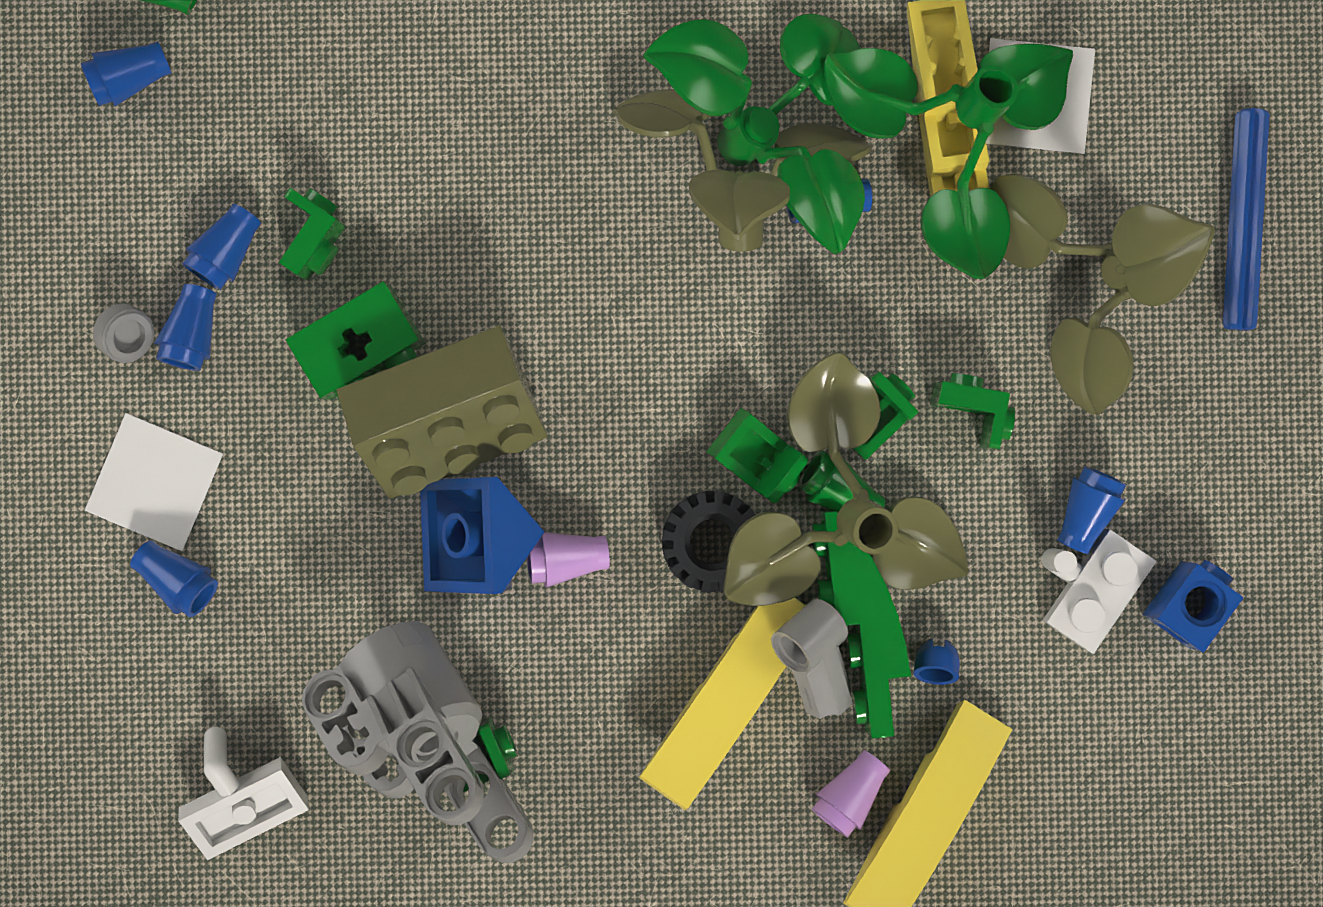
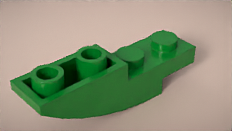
[812,510,911,739]

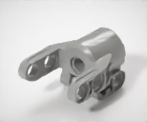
[302,621,534,863]

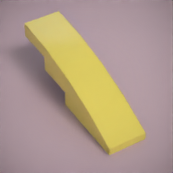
[907,0,990,197]
[638,598,806,810]
[843,700,1013,907]

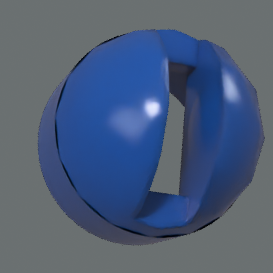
[913,638,960,685]

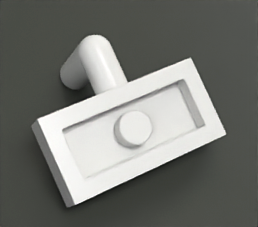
[1042,529,1157,654]
[178,727,309,860]

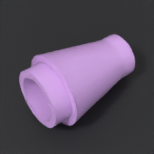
[526,532,610,588]
[811,750,890,838]

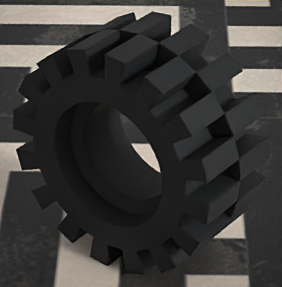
[662,490,756,593]

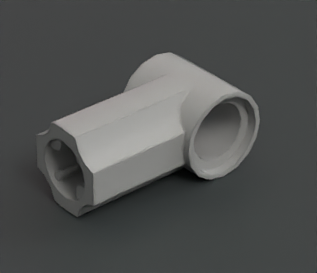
[771,599,853,719]

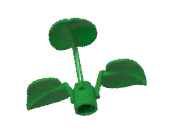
[643,13,865,255]
[823,43,1073,279]

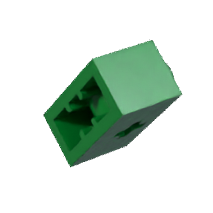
[285,281,426,402]

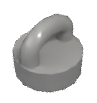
[93,304,154,363]

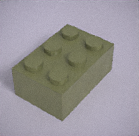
[336,325,548,499]

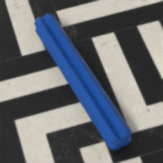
[1223,108,1270,331]

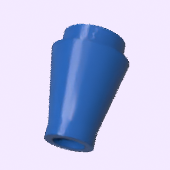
[80,41,172,107]
[182,203,261,290]
[154,284,217,371]
[1057,466,1127,554]
[130,540,218,617]

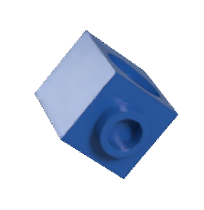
[1142,560,1244,653]

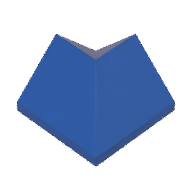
[420,477,545,594]

